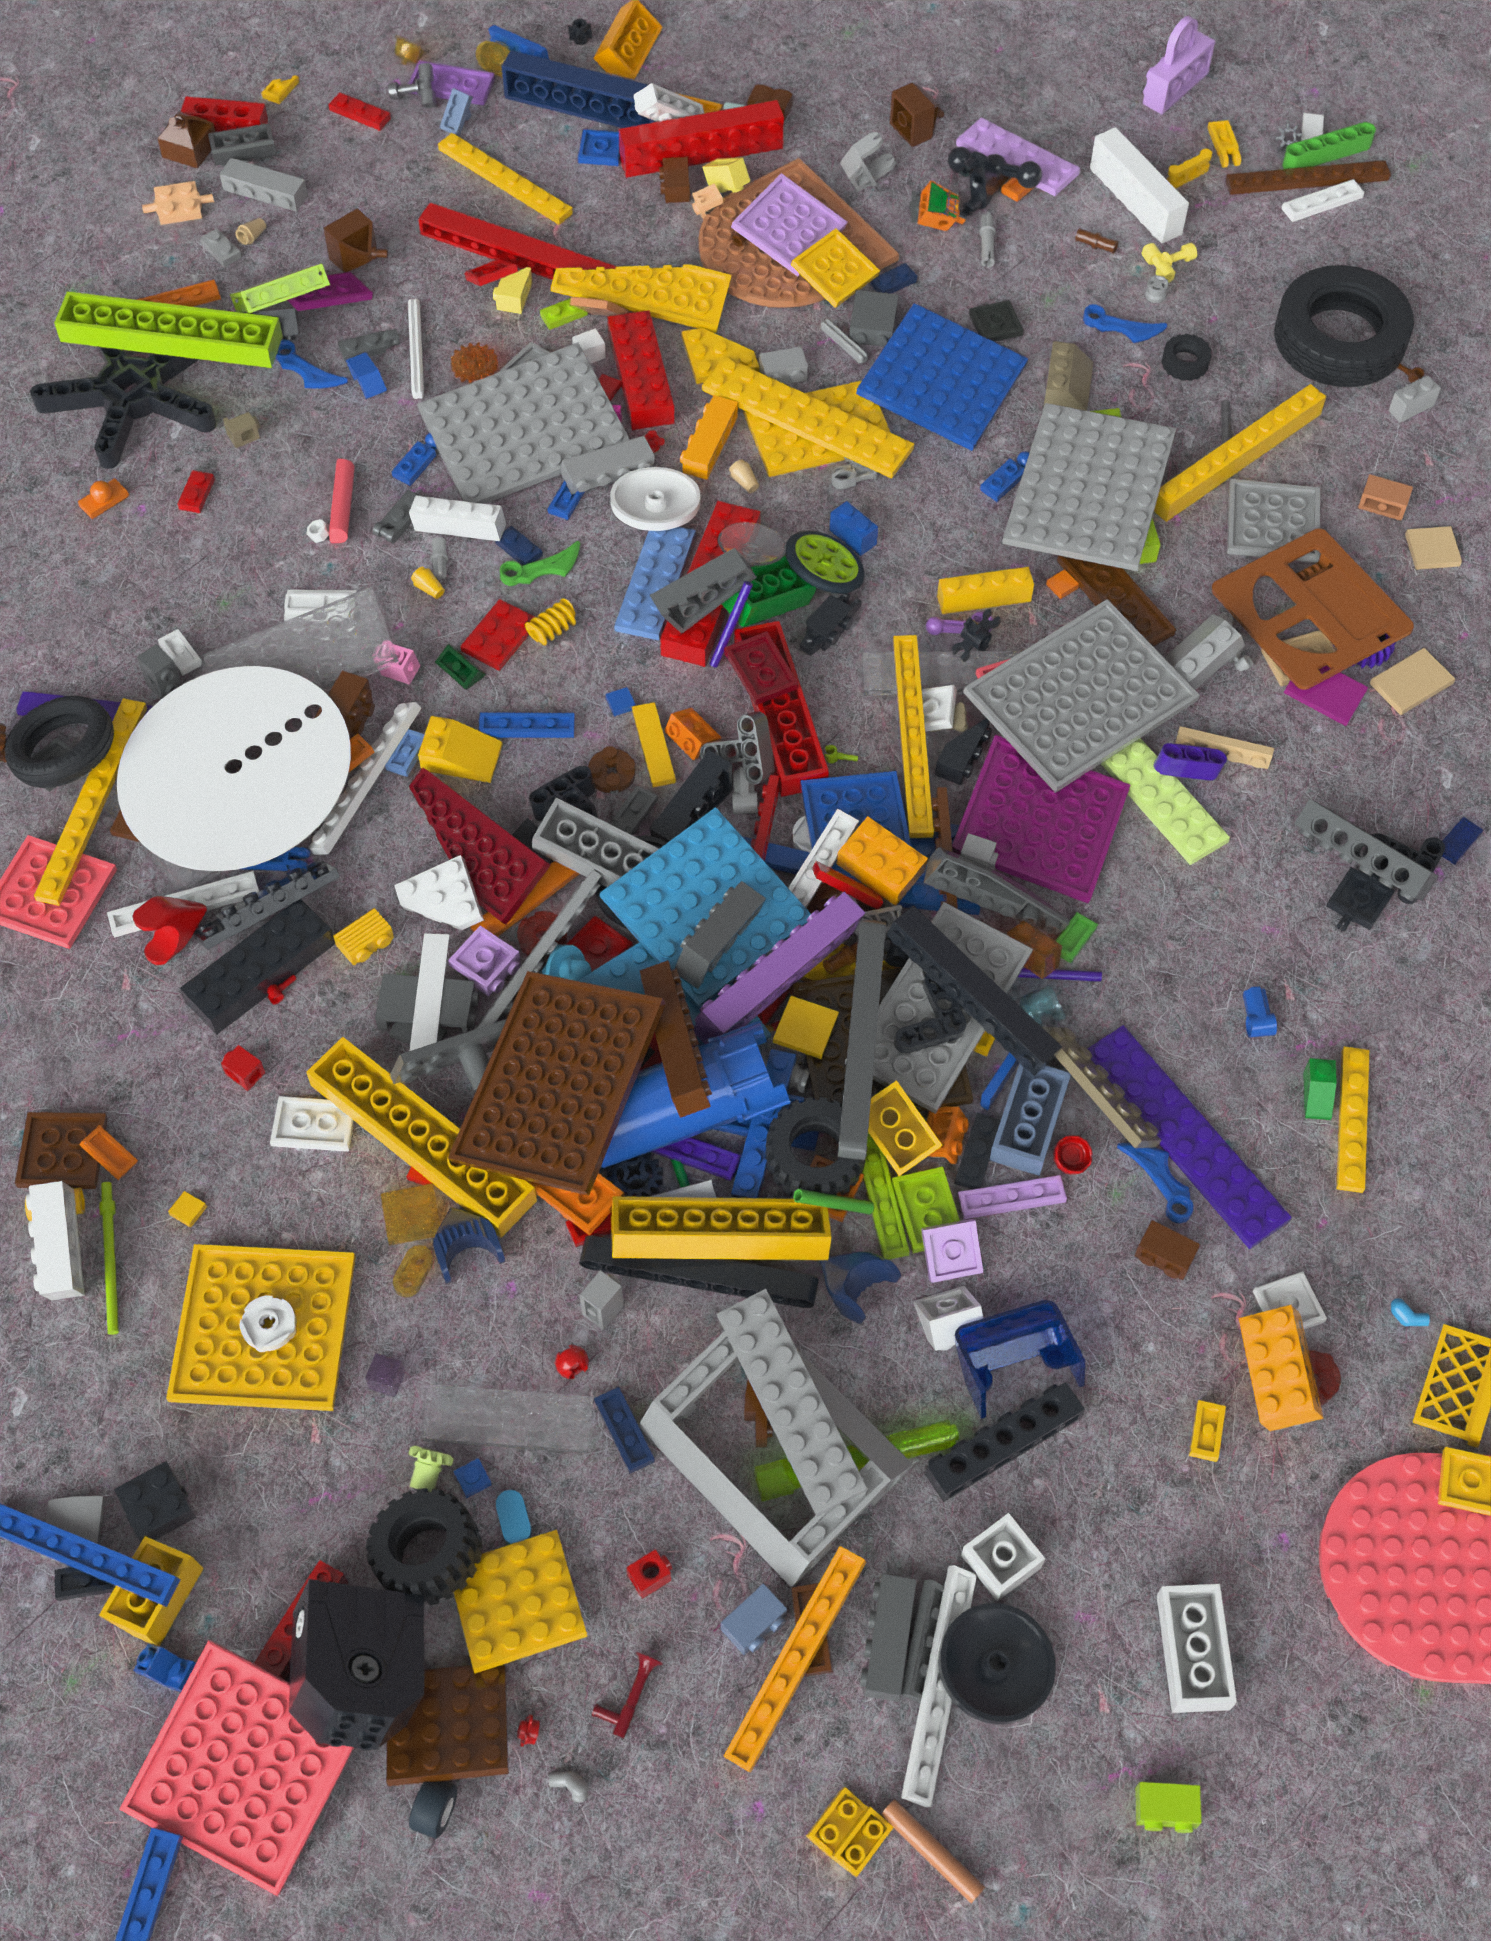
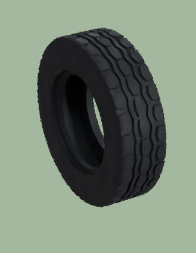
[1274,265,1414,387]

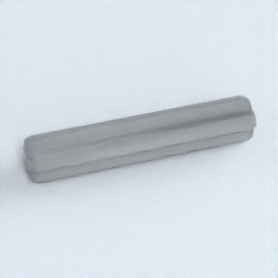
[820,319,868,364]

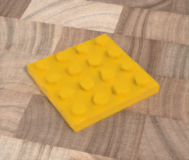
[454,1530,588,1673]

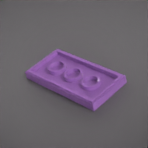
[408,60,495,106]

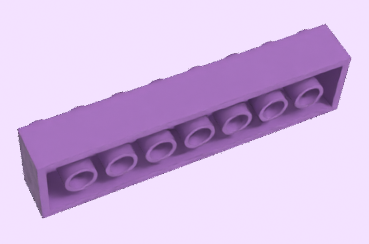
[693,892,865,1044]

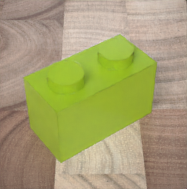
[1135,1782,1201,1833]

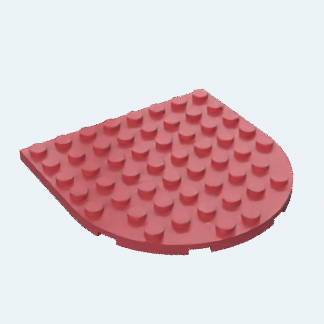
[1319,1453,1491,1684]

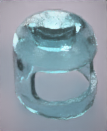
[1019,985,1066,1027]

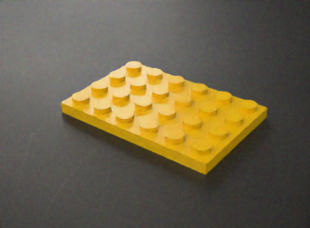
[743,381,891,477]

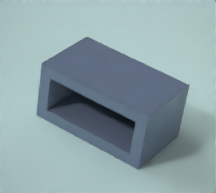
[721,1583,787,1655]

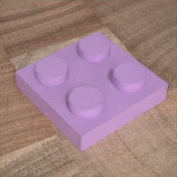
[921,1219,983,1283]

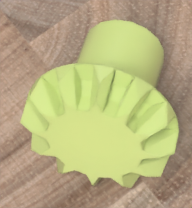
[408,1446,454,1492]

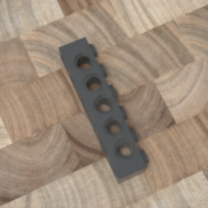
[1294,799,1439,901]

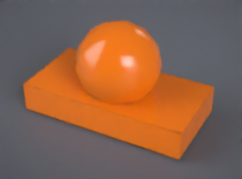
[78,478,129,519]

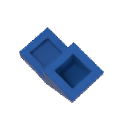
[346,352,387,399]

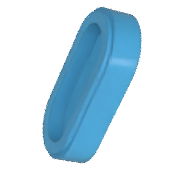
[496,1490,532,1545]

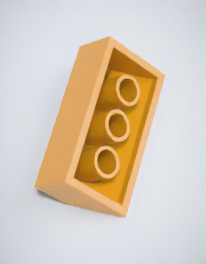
[593,0,663,79]

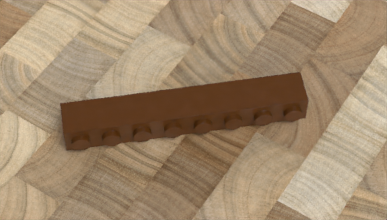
[639,960,712,1118]

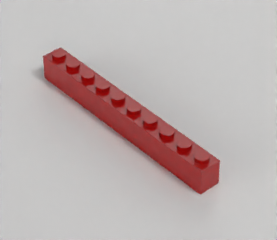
[418,202,617,280]

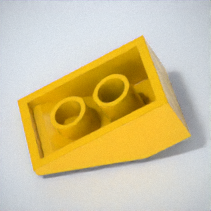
[418,716,503,783]

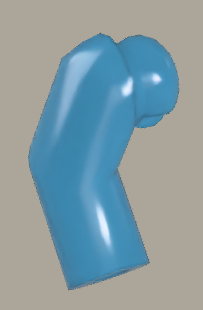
[1390,1298,1430,1326]

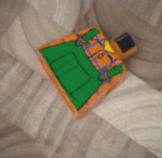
[917,180,967,231]

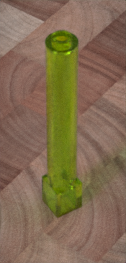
[754,1419,959,1502]

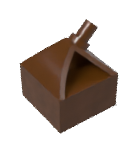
[890,82,945,147]
[157,111,215,169]
[323,208,388,273]

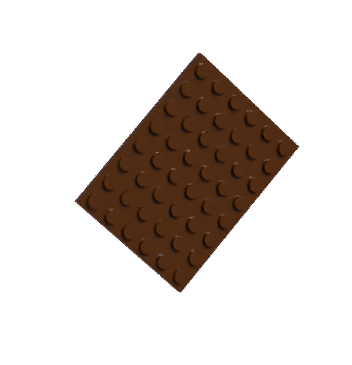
[448,971,666,1196]

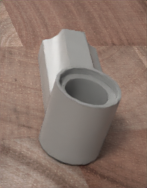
[732,767,757,814]

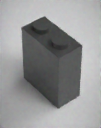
[849,290,898,347]

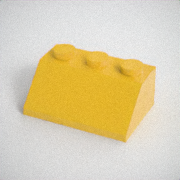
[99,1536,204,1646]

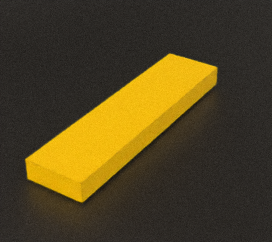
[632,702,676,788]

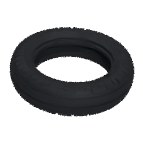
[5,696,114,788]

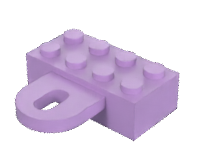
[1143,16,1215,114]

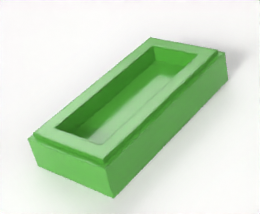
[1050,912,1098,963]

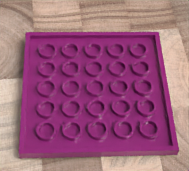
[952,735,1131,904]

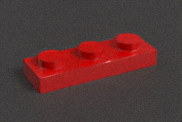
[328,92,391,131]

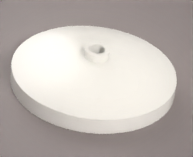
[610,467,700,531]

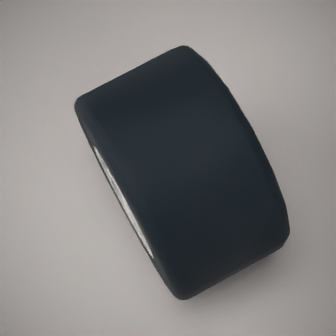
[409,1781,458,1839]

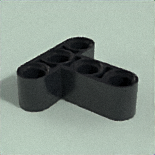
[529,766,599,821]
[1362,833,1445,904]

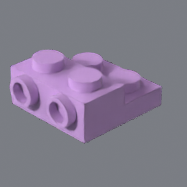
[448,926,521,997]

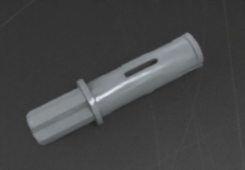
[979,212,996,267]

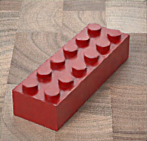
[607,310,675,430]

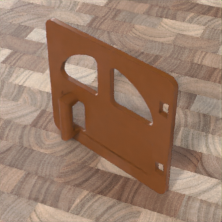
[1212,529,1414,690]

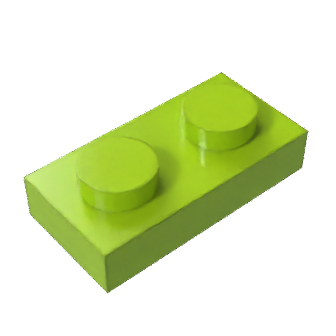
[540,298,588,330]

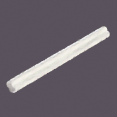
[408,298,424,399]

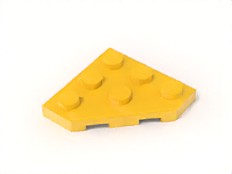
[681,328,759,384]

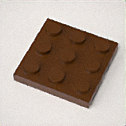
[15,1112,108,1189]

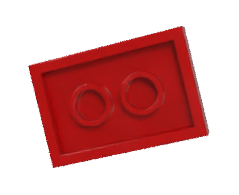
[460,599,535,671]

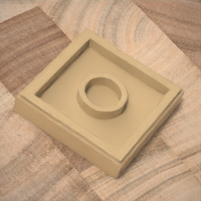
[1405,526,1462,570]

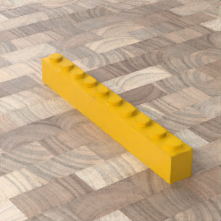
[1154,384,1326,522]

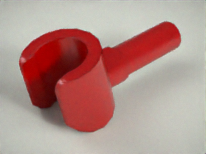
[267,975,297,1005]

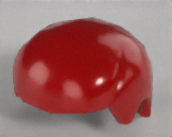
[1053,1135,1093,1175]

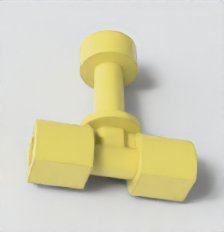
[1142,243,1197,283]

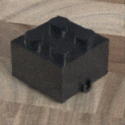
[114,1461,196,1542]

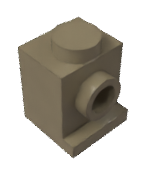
[223,412,261,448]

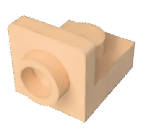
[692,183,724,220]

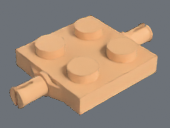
[142,181,214,225]

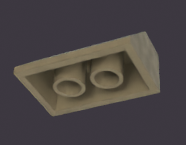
[1043,341,1093,411]

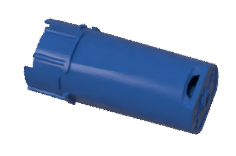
[601,1021,791,1168]

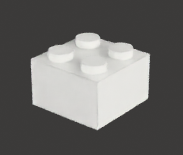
[961,1513,1045,1602]

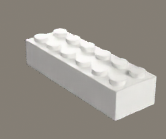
[1090,127,1189,244]

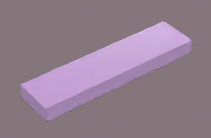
[957,1175,1067,1219]

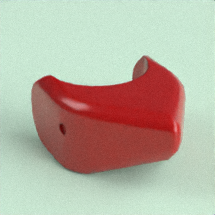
[132,896,207,965]

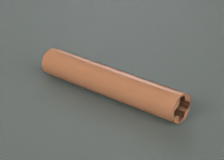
[881,1799,985,1904]

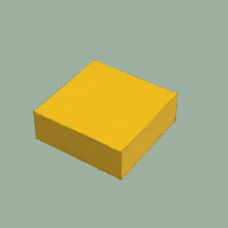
[168,1191,207,1228]

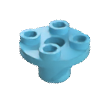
[542,944,591,981]

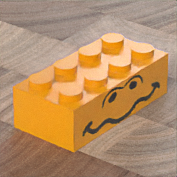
[1239,1305,1324,1431]

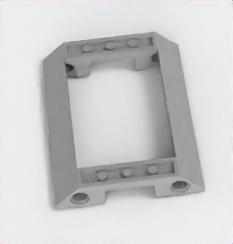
[638,1331,913,1588]

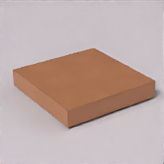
[570,297,629,316]

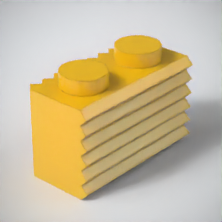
[333,908,394,965]

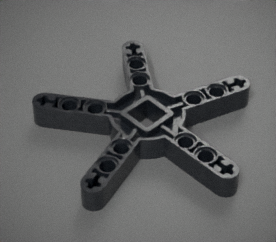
[30,346,217,469]

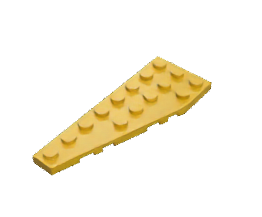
[551,264,731,333]

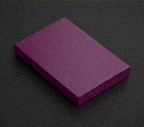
[1283,665,1368,726]

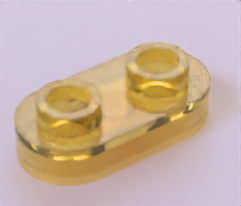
[393,1245,433,1298]

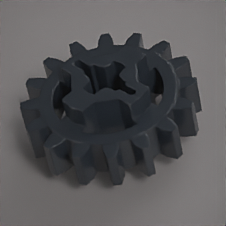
[606,1152,663,1197]

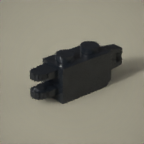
[800,593,862,656]

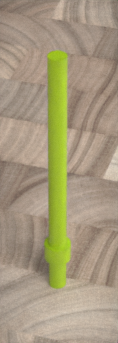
[99,1182,119,1335]

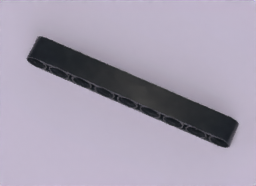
[579,1236,819,1308]

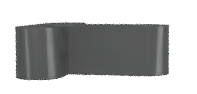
[700,711,775,784]

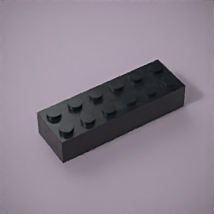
[180,899,335,1035]

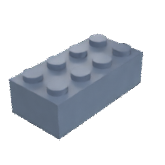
[989,1063,1071,1176]

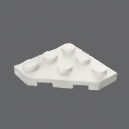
[394,855,484,930]

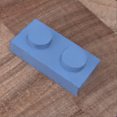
[385,729,425,777]

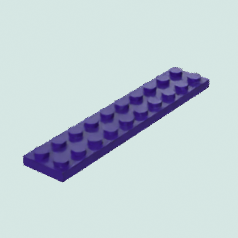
[1087,1025,1292,1250]

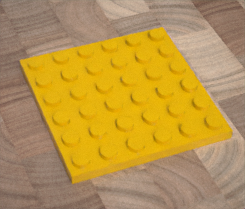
[166,1244,356,1411]

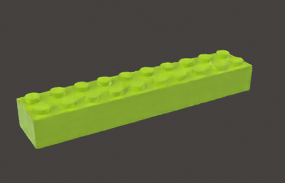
[54,291,283,368]

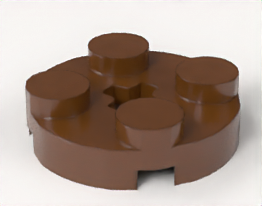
[588,746,636,793]

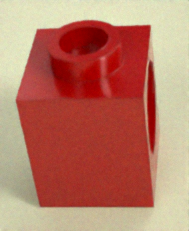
[221,1045,265,1091]
[626,1549,673,1599]

